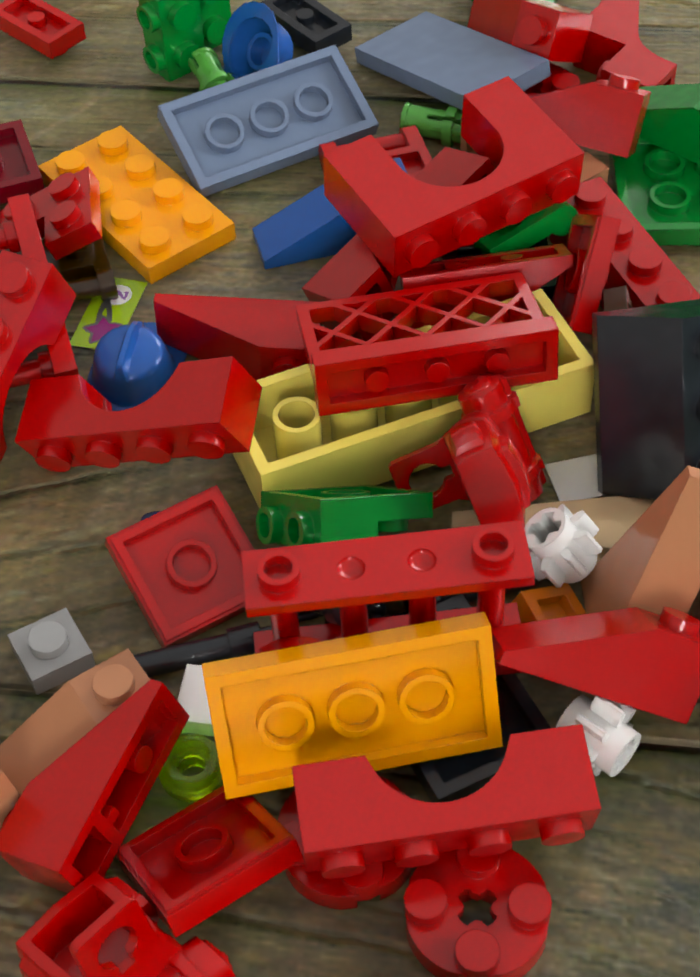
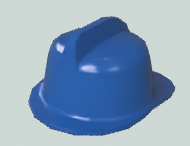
[222,1,293,79]
[88,321,187,411]

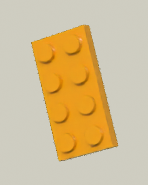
[38,125,236,284]
[202,612,503,800]

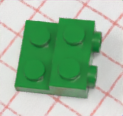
[136,0,231,82]
[256,485,433,547]

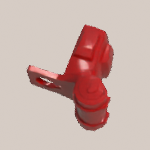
[388,374,547,528]
[15,872,236,977]

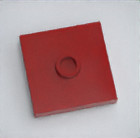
[551,214,622,335]
[105,485,255,648]
[116,786,304,938]

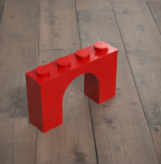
[323,76,585,278]

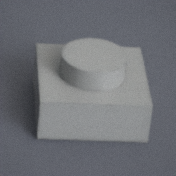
[7,608,96,695]

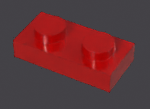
[0,0,86,59]

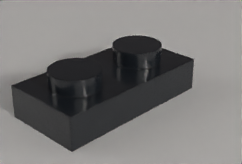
[260,0,352,53]

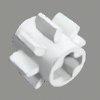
[524,504,603,588]
[555,695,641,777]

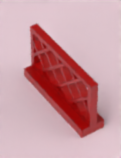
[295,272,559,416]

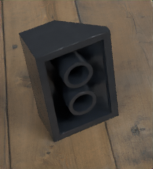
[592,299,700,500]

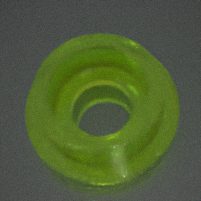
[159,734,223,802]

